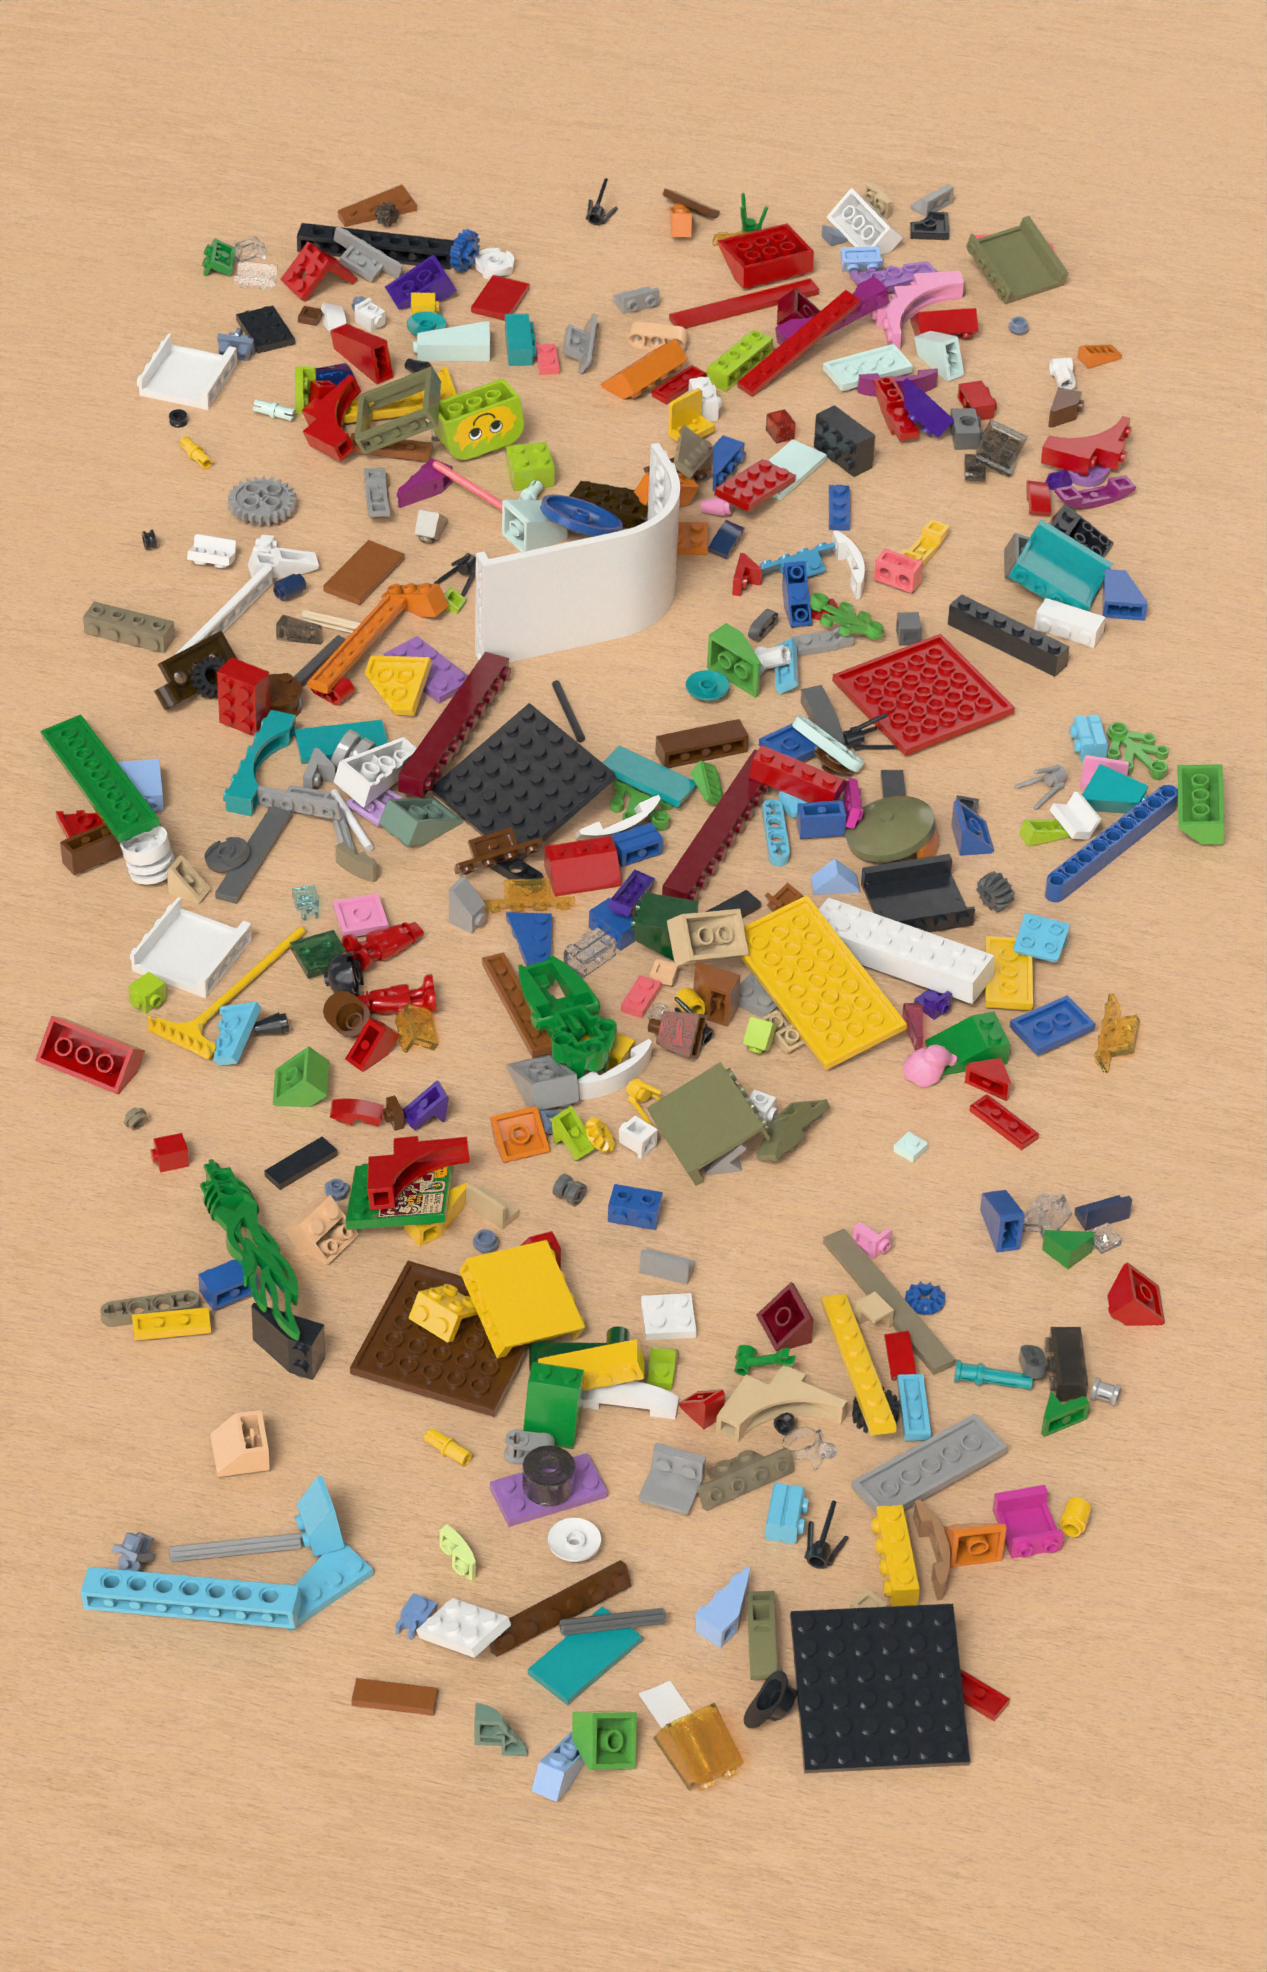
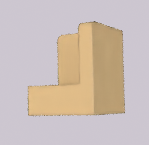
[854,1292,894,1328]

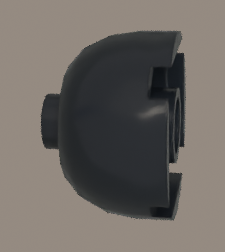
[324,950,364,996]

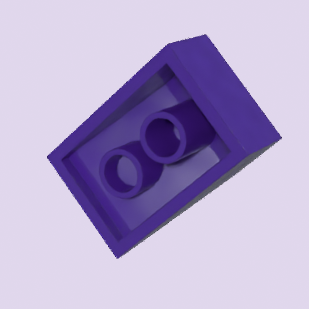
[385,255,457,310]
[904,378,954,438]

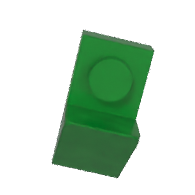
[1041,1392,1090,1437]

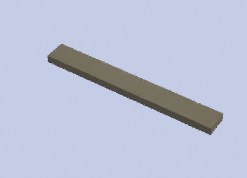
[823,1229,956,1375]

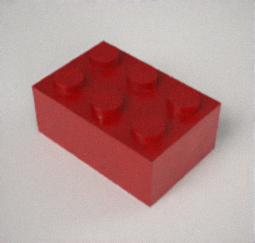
[217,657,271,736]

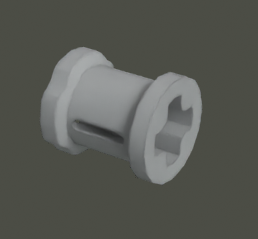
[1090,1378,1122,1407]

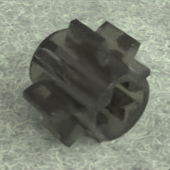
[375,202,399,227]

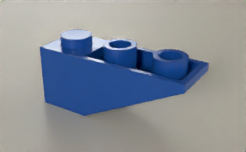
[712,435,746,492]

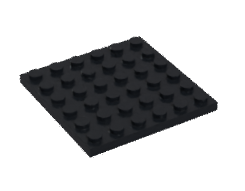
[431,703,617,861]
[790,1603,970,1774]

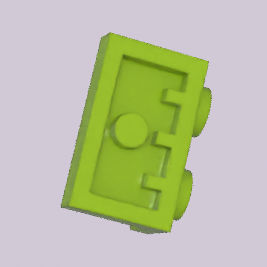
[295,366,316,414]

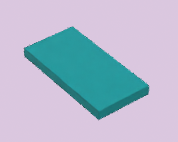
[294,720,388,764]
[602,745,697,808]
[528,1606,642,1705]

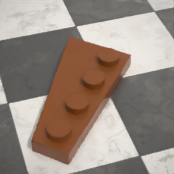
[338,184,417,227]

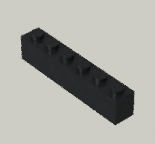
[948,594,1069,677]

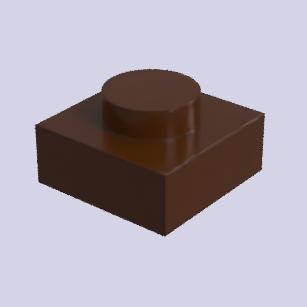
[383,1095,404,1131]

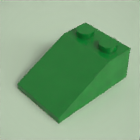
[925,1011,1010,1076]

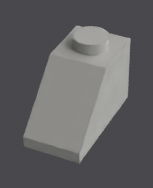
[449,876,486,934]

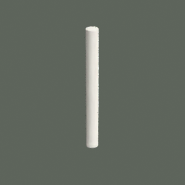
[330,789,374,852]

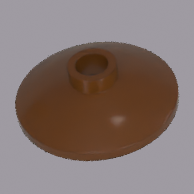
[813,747,853,774]

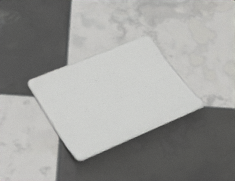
[639,1681,694,1729]

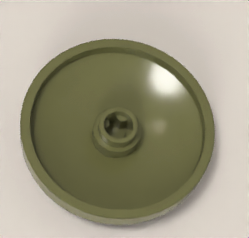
[845,796,936,862]

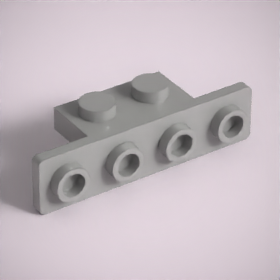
[334,226,403,282]
[562,313,598,374]
[257,785,342,820]

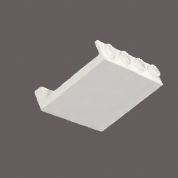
[137,333,237,410]
[130,897,252,998]

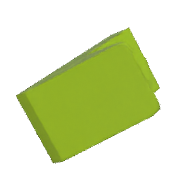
[551,1106,595,1161]
[647,1346,678,1391]

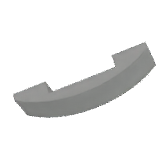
[364,468,390,517]

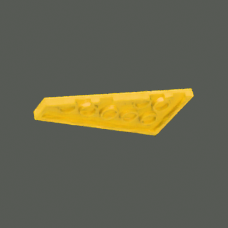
[343,367,457,424]

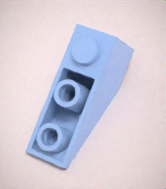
[695,1566,750,1649]
[532,1732,585,1802]

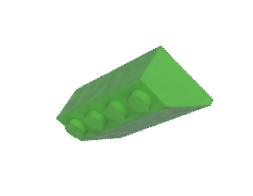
[1177,764,1224,845]

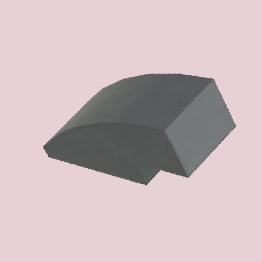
[800,685,845,746]

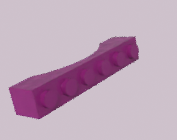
[775,276,889,345]

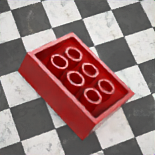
[718,223,814,289]

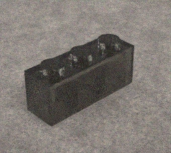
[1044,1327,1088,1402]

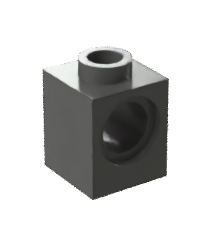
[896,612,922,646]

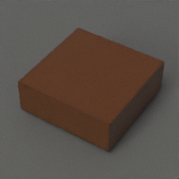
[298,306,323,326]

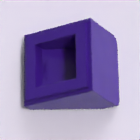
[1045,470,1072,491]

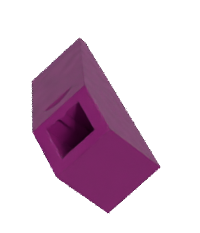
[397,458,453,508]

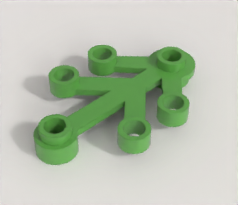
[810,592,884,640]
[1106,722,1169,780]
[610,779,674,831]

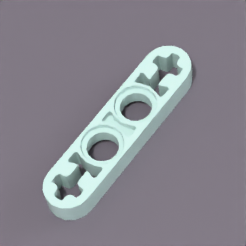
[792,715,864,773]

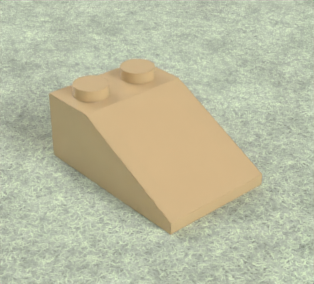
[667,909,749,967]

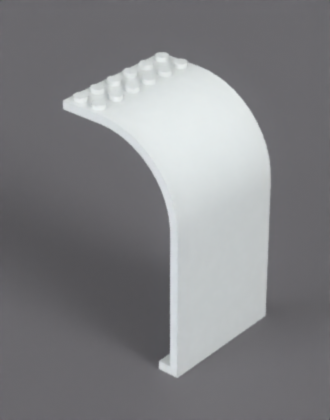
[475,443,680,662]

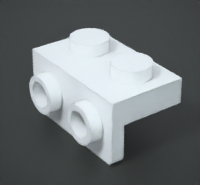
[187,534,237,568]

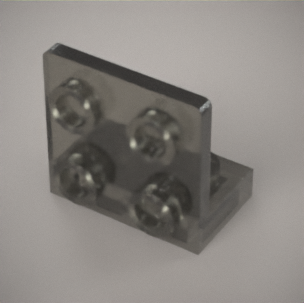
[974,419,1028,477]

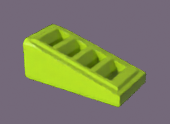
[1019,819,1071,846]

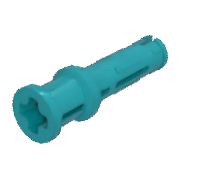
[954,1359,1033,1391]

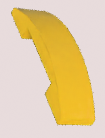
[900,519,950,566]

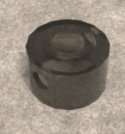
[522,1445,576,1506]

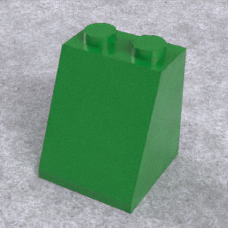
[523,1362,584,1449]

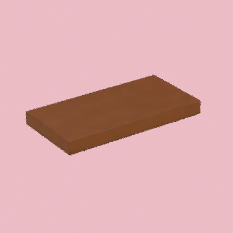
[323,540,405,605]

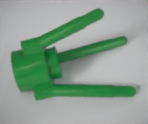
[740,193,768,234]

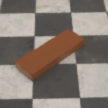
[352,1678,437,1716]

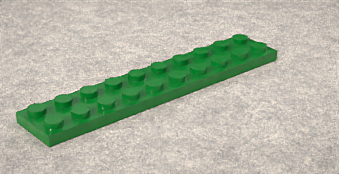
[40,714,161,843]

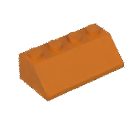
[600,338,688,400]

